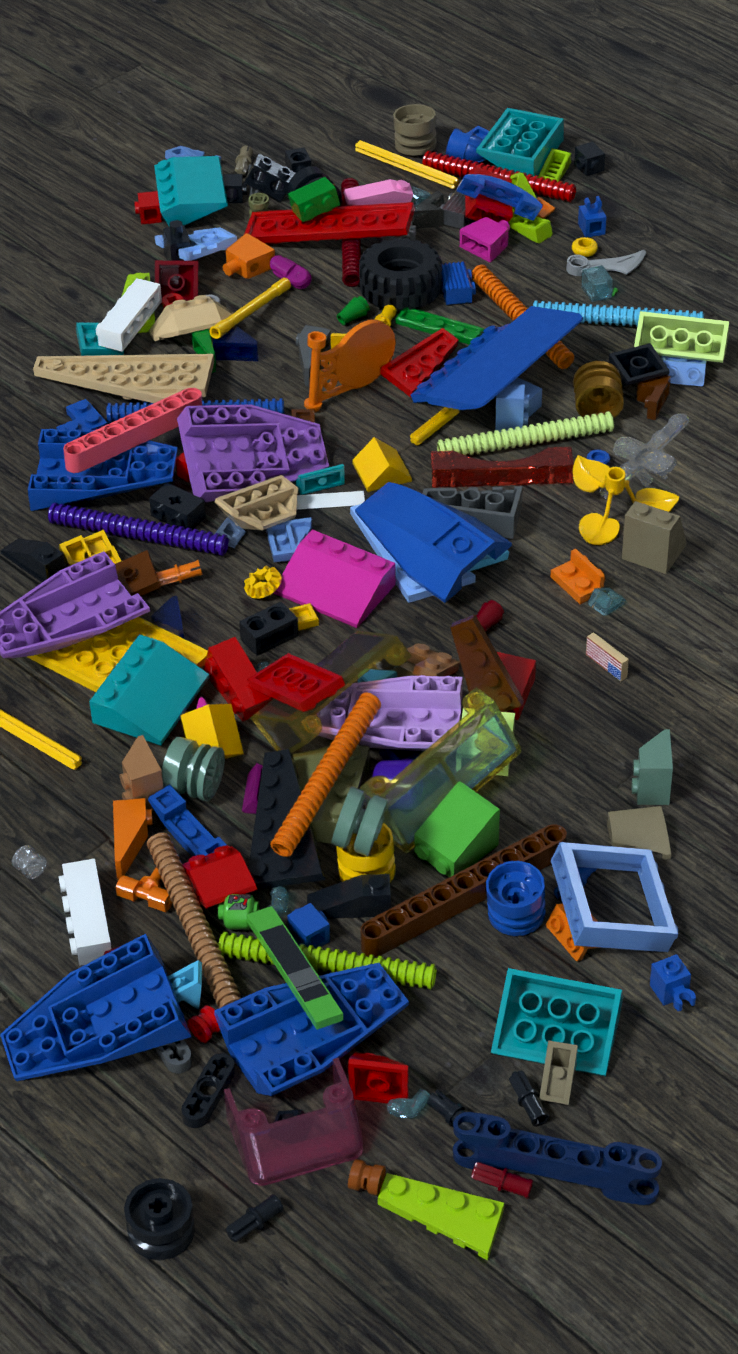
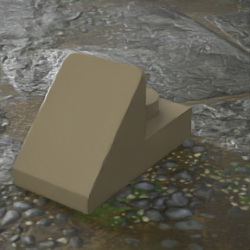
[539,1040,578,1105]

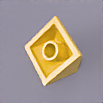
[352,437,412,492]
[180,704,244,759]

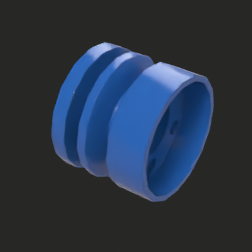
[486,861,546,936]

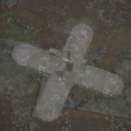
[599,414,689,499]

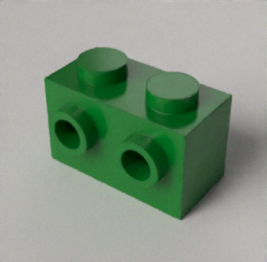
[288,177,340,222]

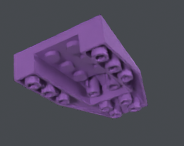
[177,405,329,502]

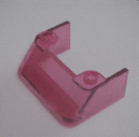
[224,1058,364,1186]

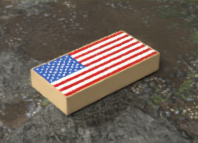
[586,633,629,681]

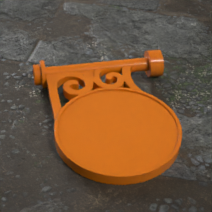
[304,320,396,412]

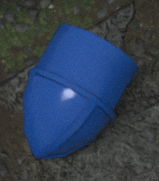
[446,128,486,163]

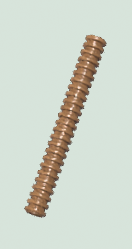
[147,832,241,1008]

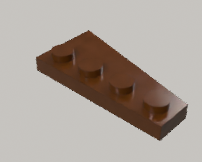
[450,614,524,712]

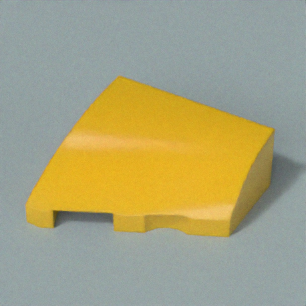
[59,530,121,566]

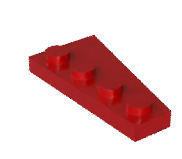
[380,328,459,398]

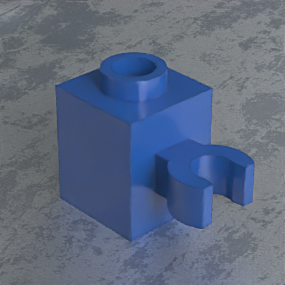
[578,196,606,237]
[650,954,696,1011]

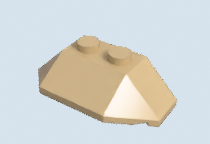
[149,295,233,341]
[215,475,298,530]

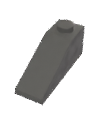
[296,325,331,387]

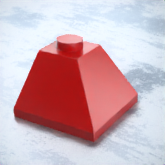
[348,1053,409,1106]

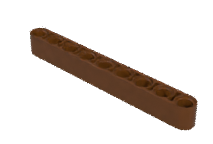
[361,824,567,957]

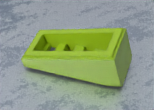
[539,148,571,182]
[508,215,553,244]

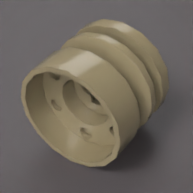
[393,104,437,156]

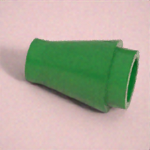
[337,296,370,325]

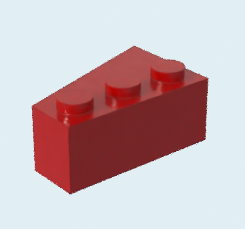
[204,637,272,721]

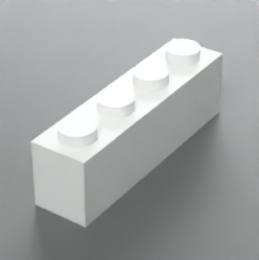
[96,278,162,352]
[58,859,111,966]

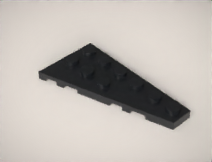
[248,749,326,890]

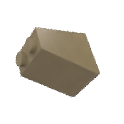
[622,501,686,574]

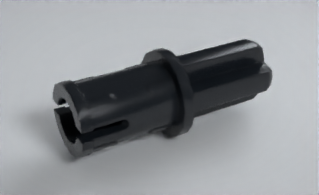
[509,1070,549,1127]
[226,1194,284,1242]

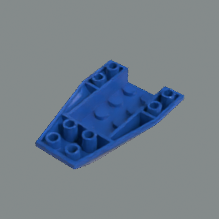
[355,482,512,603]
[214,963,409,1096]

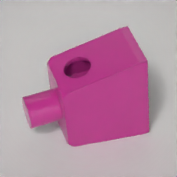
[460,217,510,262]

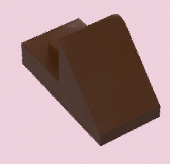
[637,375,671,420]

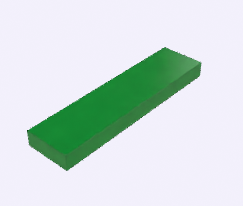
[395,307,484,345]

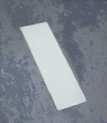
[297,491,365,510]

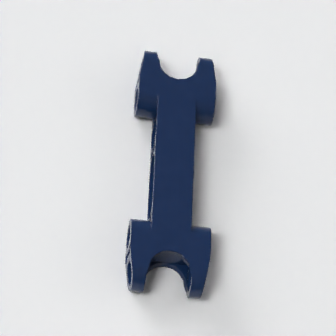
[453,1112,662,1205]

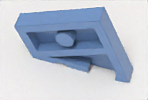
[266,517,312,562]

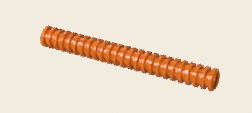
[471,265,574,369]
[270,692,381,857]

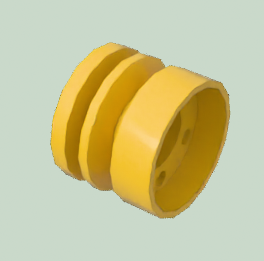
[336,823,396,882]

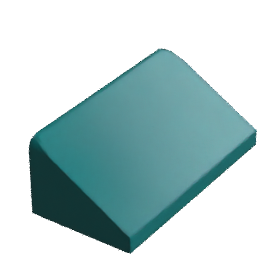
[295,464,345,495]

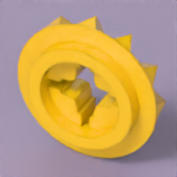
[244,565,282,599]

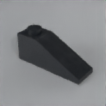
[0,538,66,583]
[307,874,391,919]

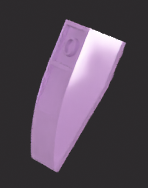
[297,675,463,752]

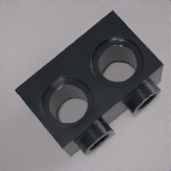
[244,154,295,202]
[239,601,299,656]

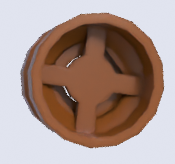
[348,1159,386,1196]

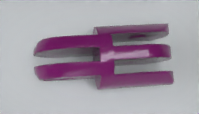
[270,255,312,289]

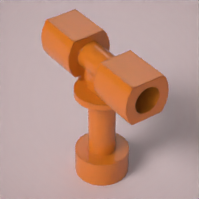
[116,862,173,912]

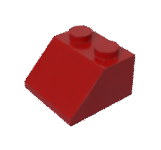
[182,845,257,908]

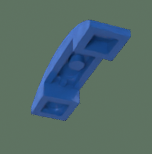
[456,174,542,221]
[148,785,227,856]

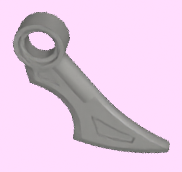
[566,250,646,276]

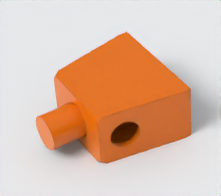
[223,233,275,279]

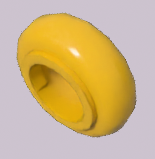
[571,237,598,257]

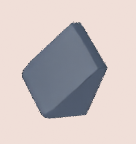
[215,517,246,548]

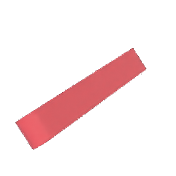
[63,388,202,473]

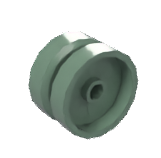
[331,786,388,857]

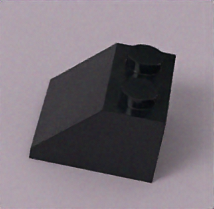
[608,343,670,387]

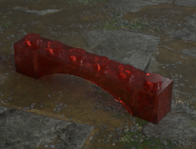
[431,447,574,488]

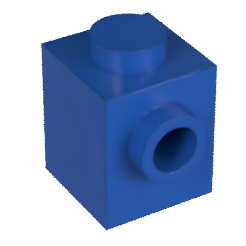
[287,903,330,949]

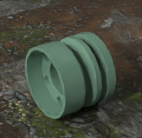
[162,737,225,801]

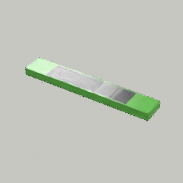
[246,906,343,1030]

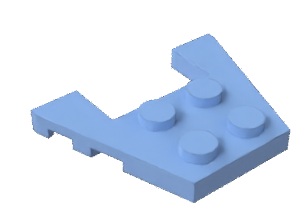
[155,227,237,261]

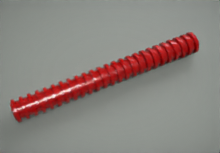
[422,150,576,202]

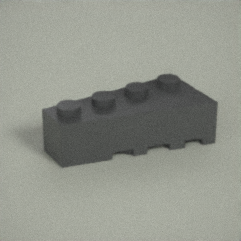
[422,486,523,539]

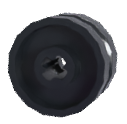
[124,1178,195,1261]

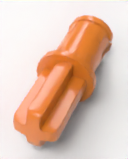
[156,560,203,586]

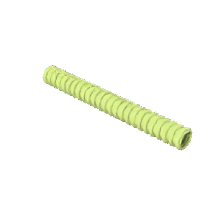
[437,411,614,460]

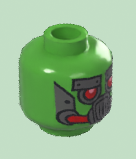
[218,894,260,930]

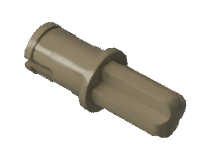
[235,146,253,175]

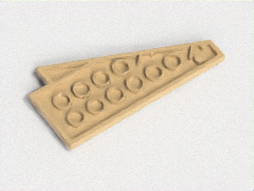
[33,354,214,403]

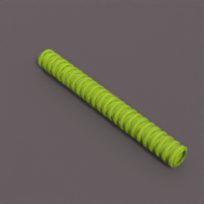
[218,932,437,990]

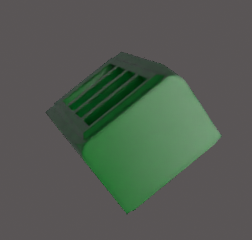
[192,329,216,373]

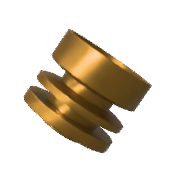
[573,361,624,418]

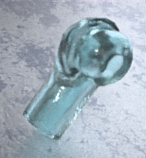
[387,1089,430,1118]

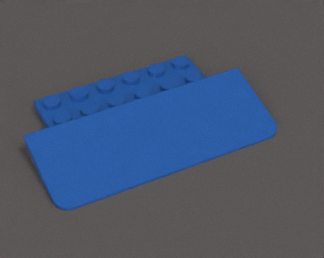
[410,306,583,410]

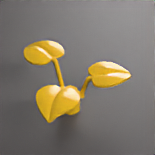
[573,455,679,545]

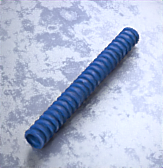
[106,398,285,424]

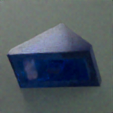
[213,327,258,362]
[150,596,184,639]

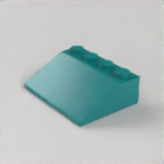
[476,108,564,177]
[154,156,228,227]
[89,634,210,745]
[491,968,623,1076]

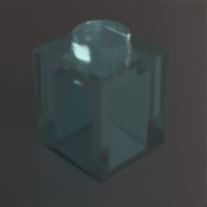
[582,265,613,302]

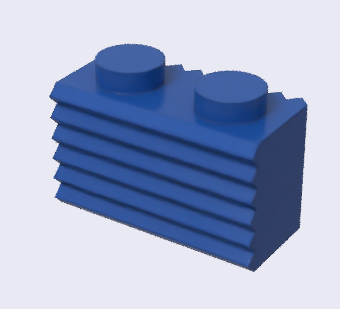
[442,261,476,305]

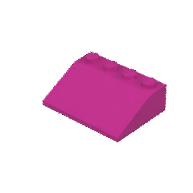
[274,530,396,628]

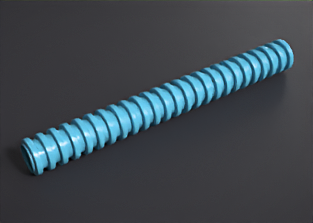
[533,300,704,327]

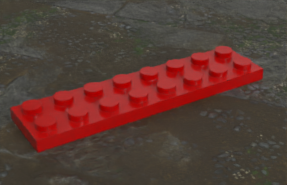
[244,202,415,243]

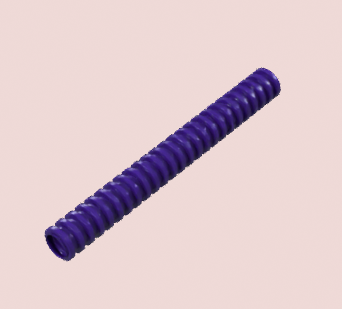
[48,502,229,556]

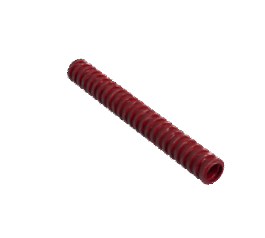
[341,178,361,287]

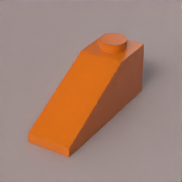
[113,798,153,879]

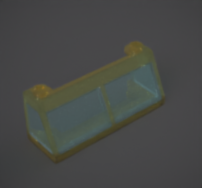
[359,687,521,854]

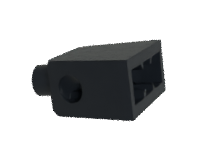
[163,220,193,261]

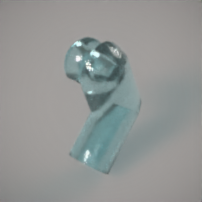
[268,886,289,916]

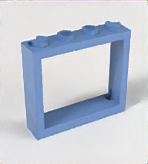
[551,842,678,952]

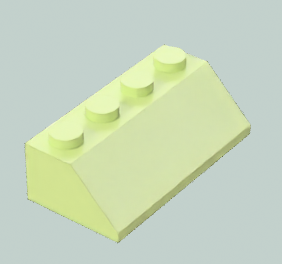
[634,311,729,363]

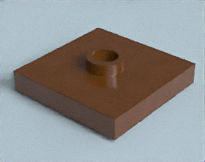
[115,550,161,596]

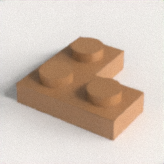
[403,643,460,676]

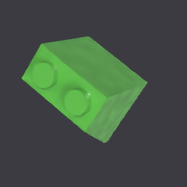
[415,781,500,877]

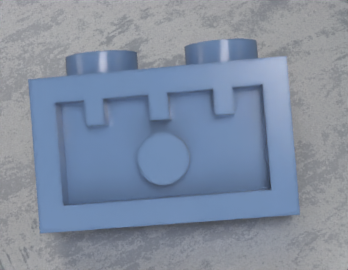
[661,356,706,386]

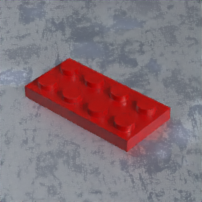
[247,653,345,712]

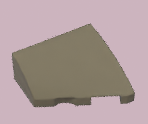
[607,806,671,859]

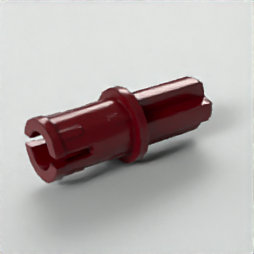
[471,1162,533,1199]

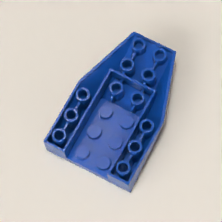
[28,429,178,511]
[0,934,192,1081]

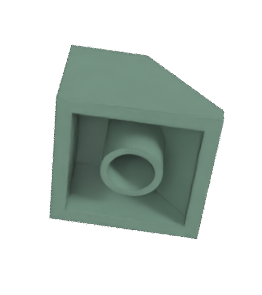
[631,729,673,805]

